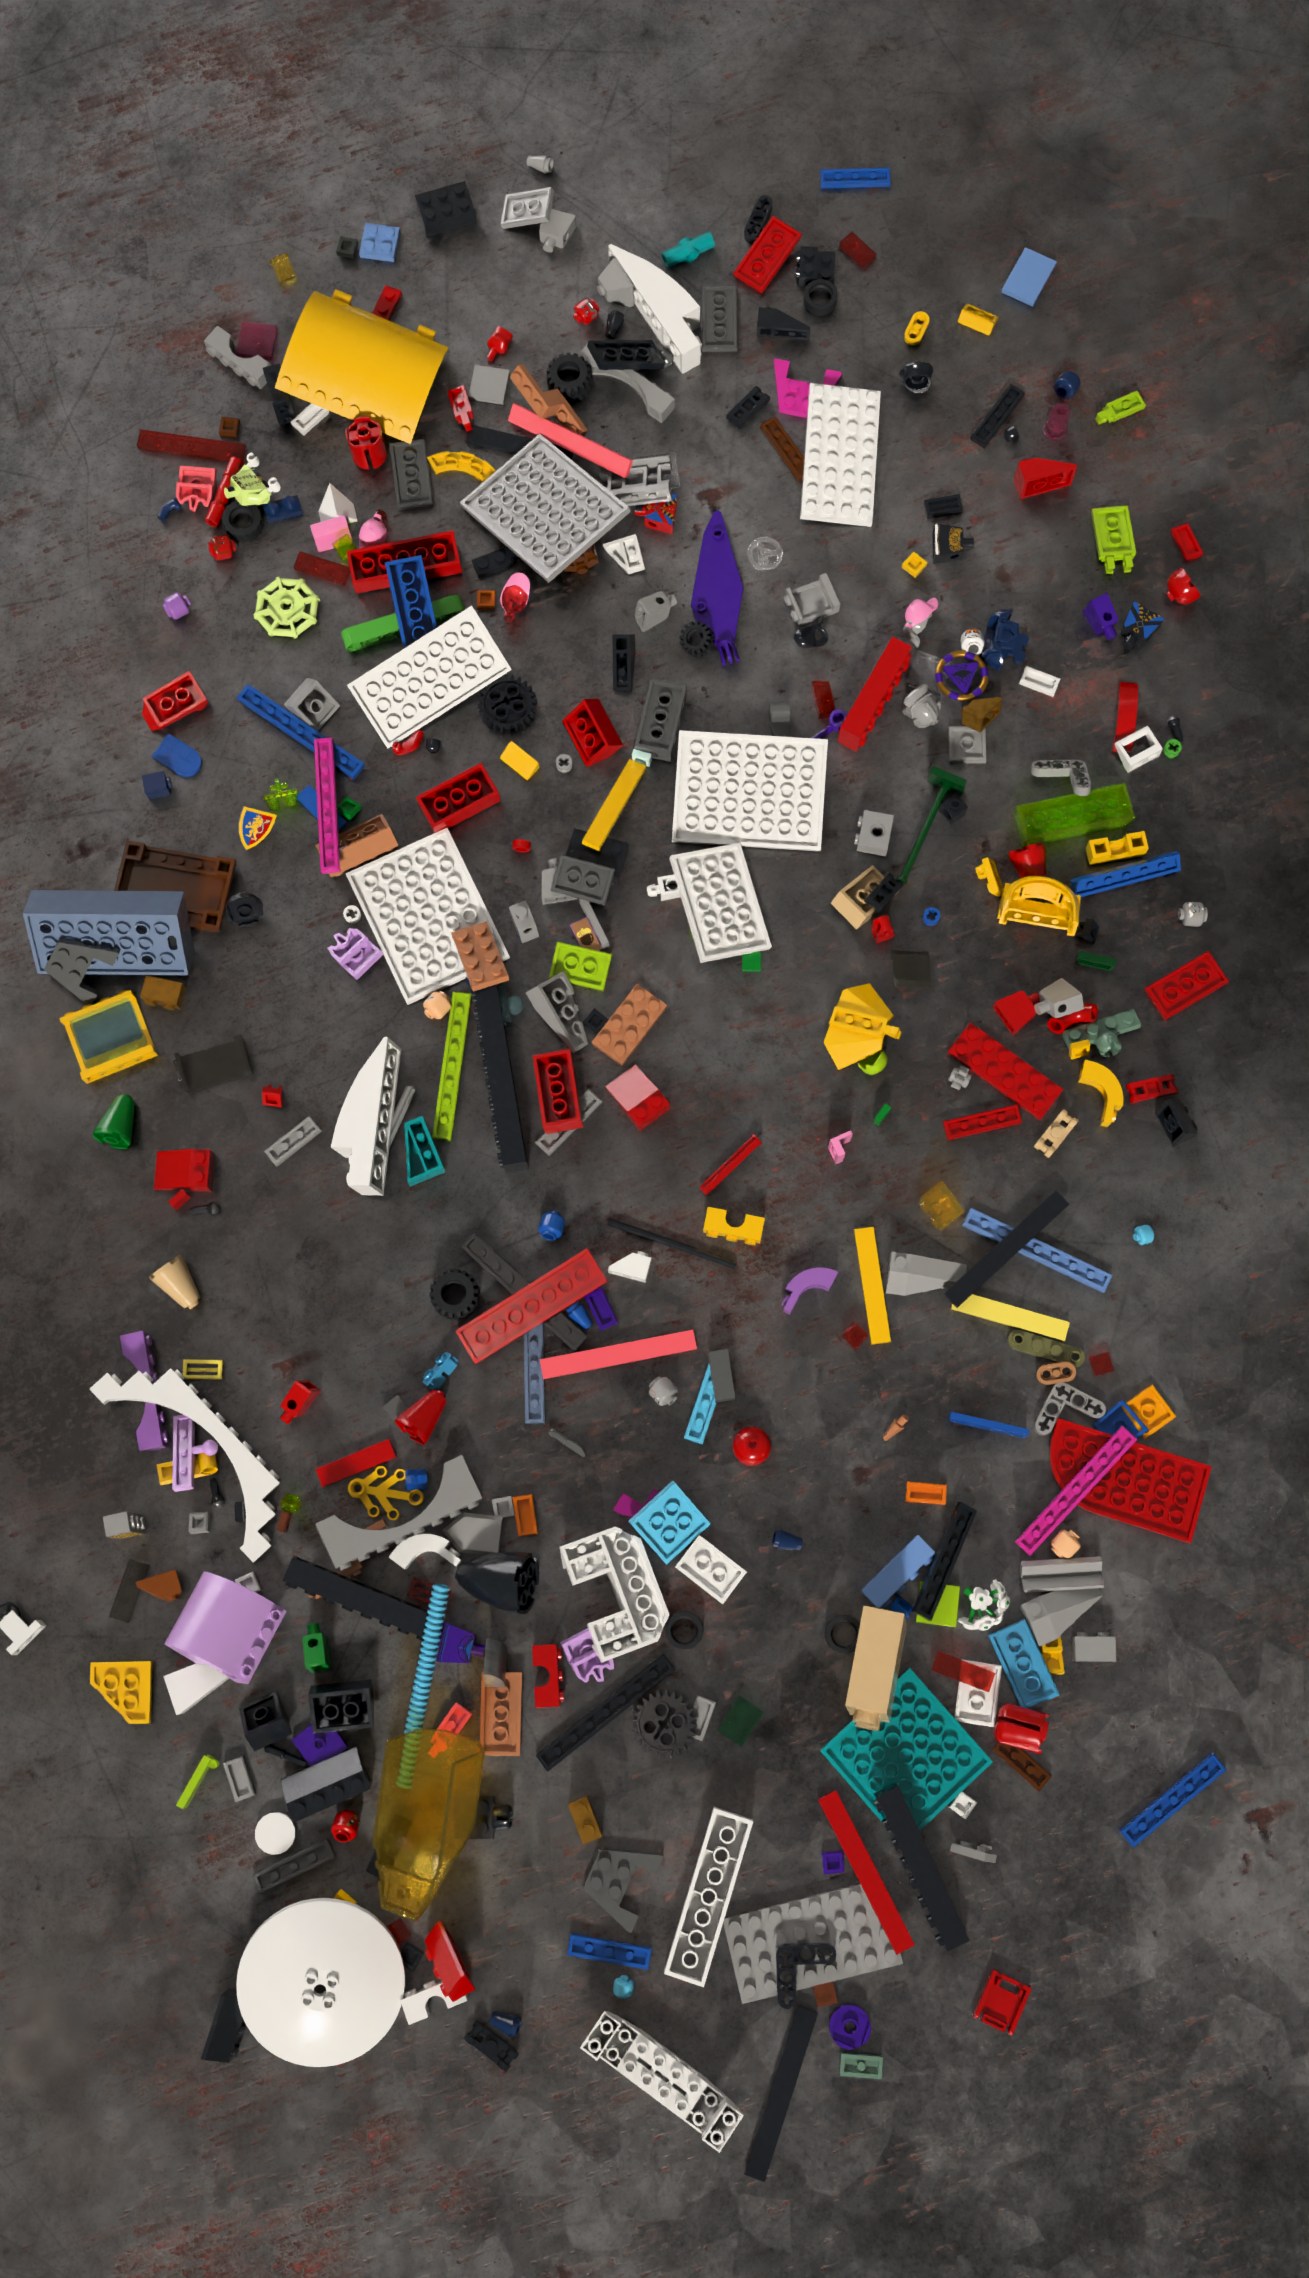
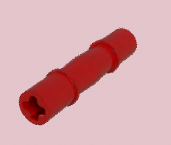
[204,457,244,527]

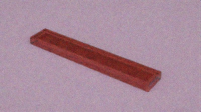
[137,429,246,461]

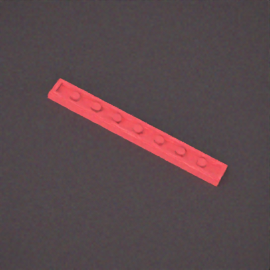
[508,403,633,478]
[540,1330,697,1380]

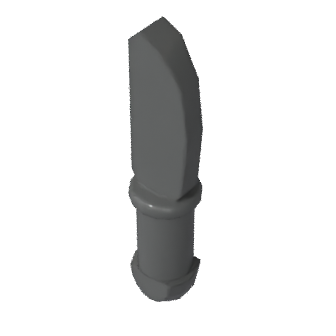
[548,1428,587,1457]

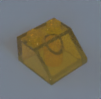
[919,1180,965,1231]

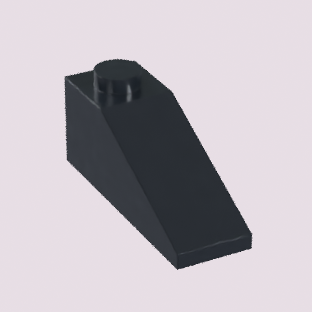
[757,307,810,340]
[612,634,635,691]

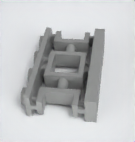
[599,455,673,506]

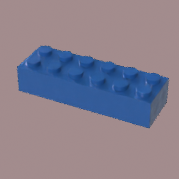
[385,555,437,649]

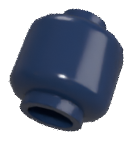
[1054,371,1081,399]

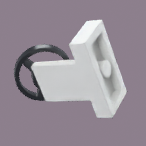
[0,1602,46,1655]

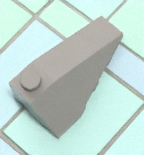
[526,971,588,1053]
[885,1252,967,1296]
[1021,1588,1102,1647]

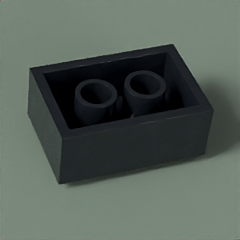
[415,181,477,237]
[566,828,629,885]

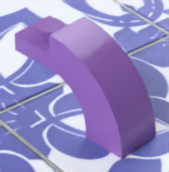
[782,1267,838,1315]

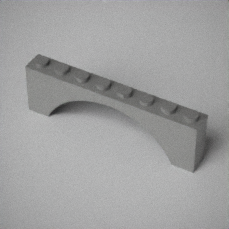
[315,1455,482,1571]

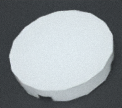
[255,1812,296,1855]

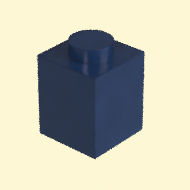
[142,771,172,799]

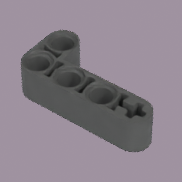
[769,701,792,737]

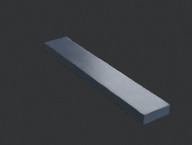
[524,1323,545,1424]

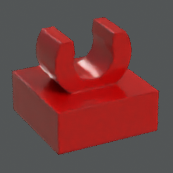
[262,1084,283,1108]

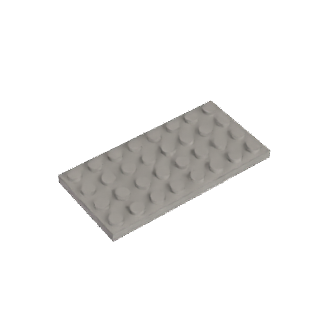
[723,1878,903,2004]

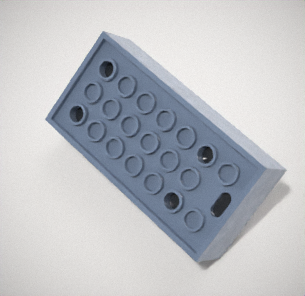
[23,890,195,975]

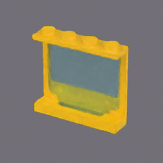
[59,990,158,1084]

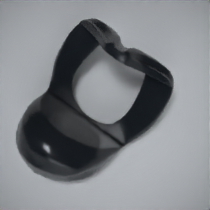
[794,615,828,648]

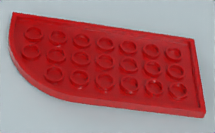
[1049,1418,1212,1543]

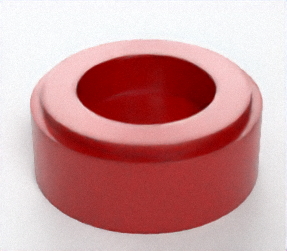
[512,839,531,852]

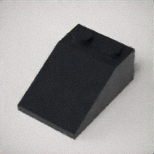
[1155,1099,1198,1147]

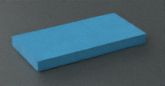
[988,1619,1060,1709]

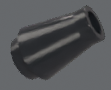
[605,310,624,339]

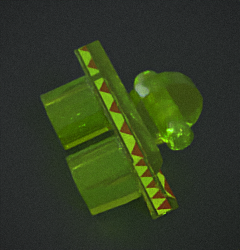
[263,778,298,810]

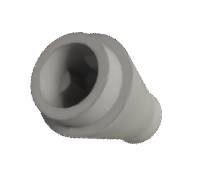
[527,155,554,174]

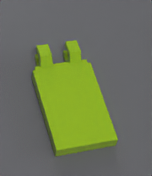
[1091,505,1136,574]

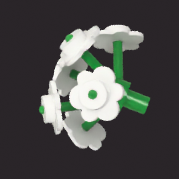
[958,1579,1010,1631]

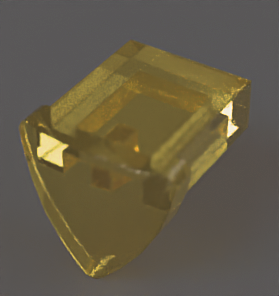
[268,253,295,282]

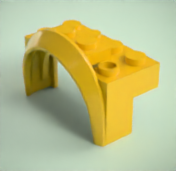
[997,876,1081,936]

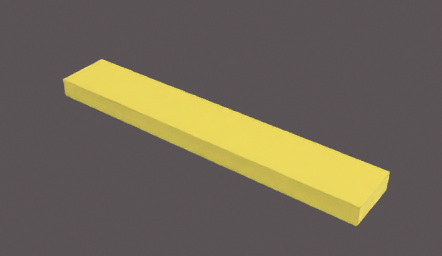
[951,1294,1070,1342]

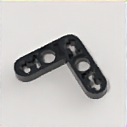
[744,195,773,244]
[776,1943,836,2009]

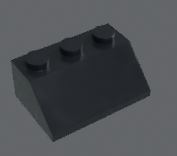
[308,1679,374,1733]
[201,1988,247,2063]

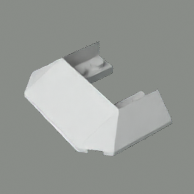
[559,1526,669,1663]

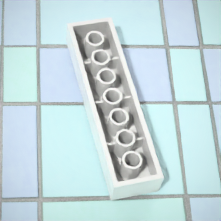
[664,1807,753,1987]

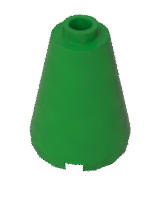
[93,1094,135,1149]

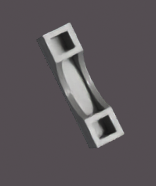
[204,326,272,389]

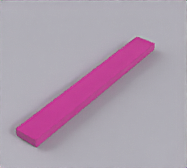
[314,737,341,874]
[1015,1426,1137,1556]

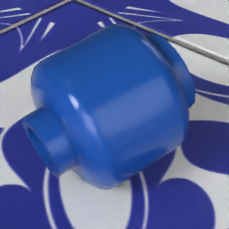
[538,1210,565,1241]

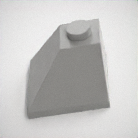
[597,258,634,307]

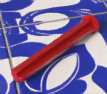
[699,1134,762,1195]

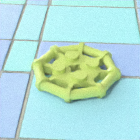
[253,576,320,639]

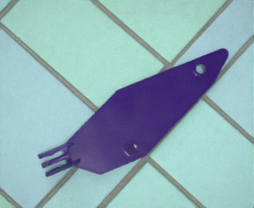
[691,511,743,666]

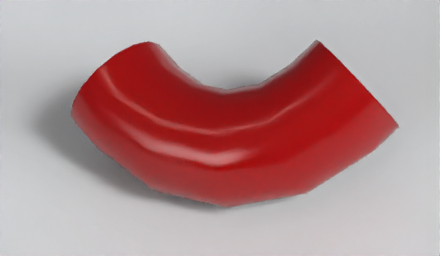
[1047,1003,1098,1034]

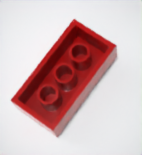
[416,763,501,833]
[532,1049,584,1134]

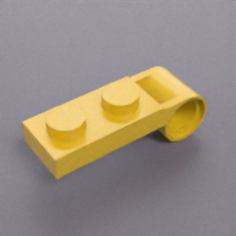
[156,1453,218,1485]

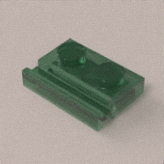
[717,1696,764,1747]

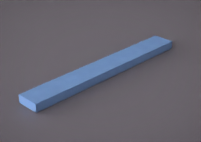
[962,1208,1113,1293]

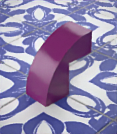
[613,1488,659,1517]

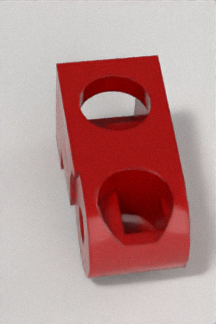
[871,915,895,944]

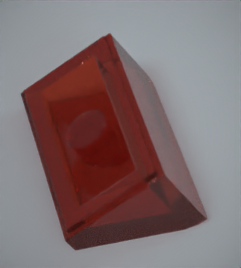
[811,681,835,719]

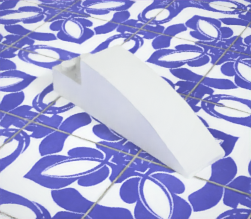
[608,244,702,374]
[331,1037,401,1196]

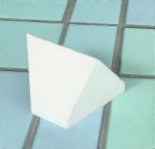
[318,483,357,524]

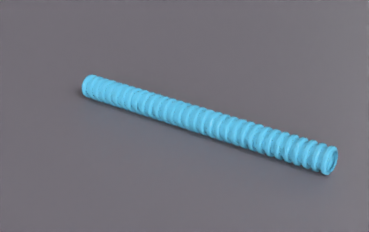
[394,1584,450,1788]

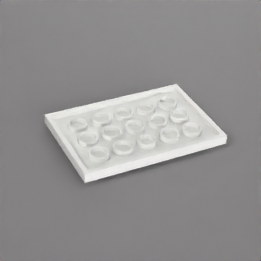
[669,843,772,963]

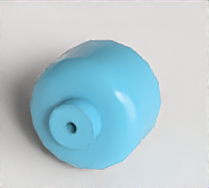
[1133,1225,1154,1245]
[613,1975,634,1999]

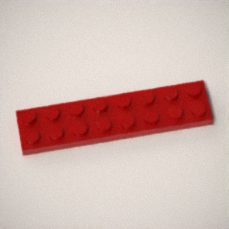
[456,1248,608,1364]

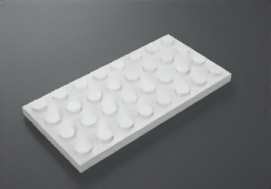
[800,383,881,527]
[347,606,512,749]

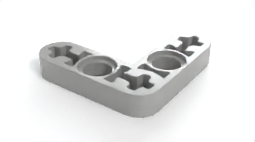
[1031,760,1091,796]
[1034,1382,1106,1435]

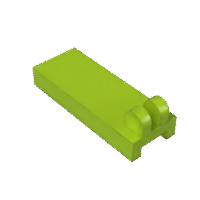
[176,1754,220,1809]

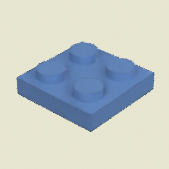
[359,223,401,262]

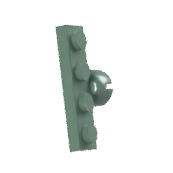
[1062,1009,1141,1057]

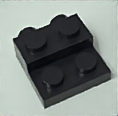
[796,246,835,286]

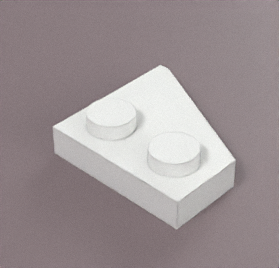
[603,534,645,575]

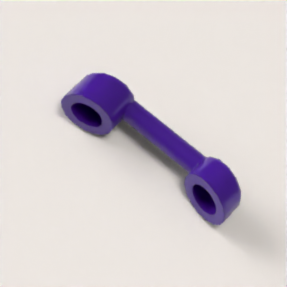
[799,709,847,739]

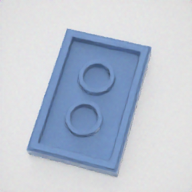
[1001,247,1057,307]

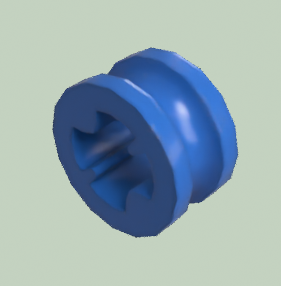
[923,907,940,926]

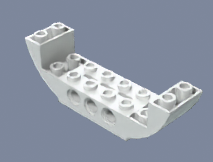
[580,2011,744,2153]

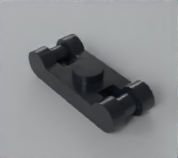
[726,386,770,429]
[864,873,904,913]
[464,2020,519,2072]

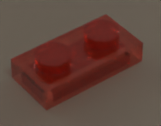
[839,231,877,269]

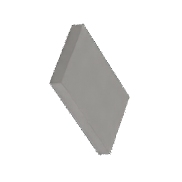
[500,187,554,229]

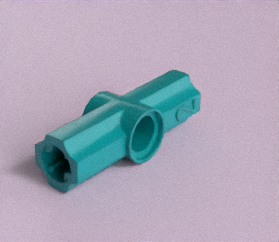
[661,232,715,268]

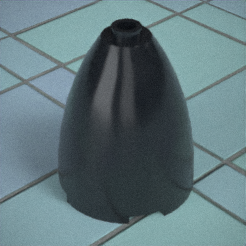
[455,1552,539,1614]

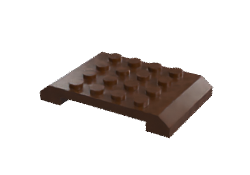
[114,840,237,932]

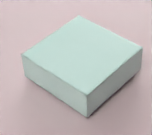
[632,749,652,767]

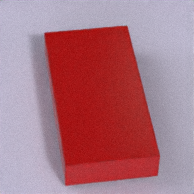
[1170,523,1203,562]

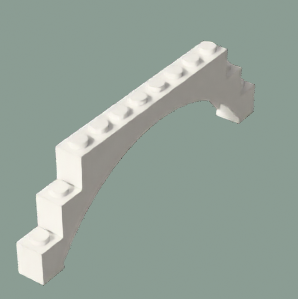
[90,1368,280,1563]

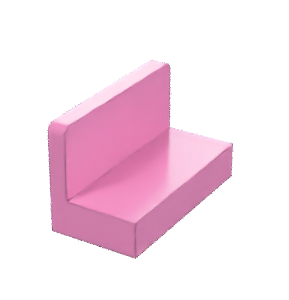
[310,515,353,552]
[828,1130,853,1164]

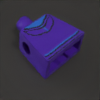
[436,1623,485,1663]

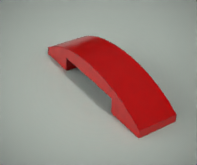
[1113,682,1138,753]

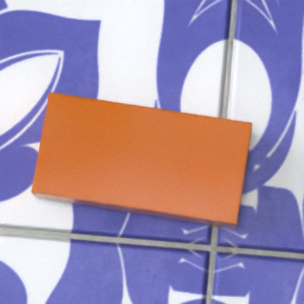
[905,1481,947,1505]
[512,1494,538,1537]

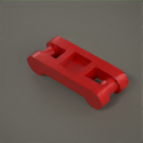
[1126,1074,1179,1104]

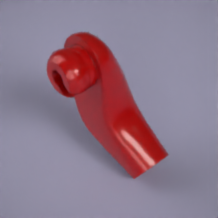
[392,730,424,755]

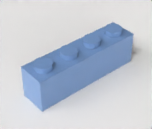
[860,1535,935,1609]

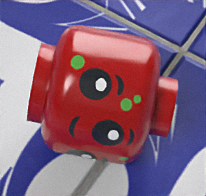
[331,1809,360,1842]

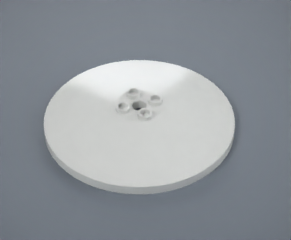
[236,1898,405,2067]

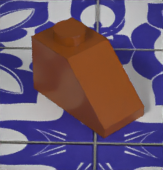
[136,1569,182,1602]

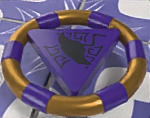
[935,650,989,701]

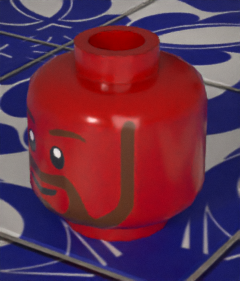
[208,535,236,561]

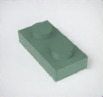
[839,2052,883,2080]

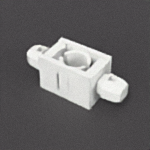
[647,874,681,901]

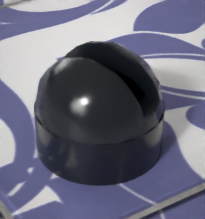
[1004,425,1019,442]
[426,738,441,754]

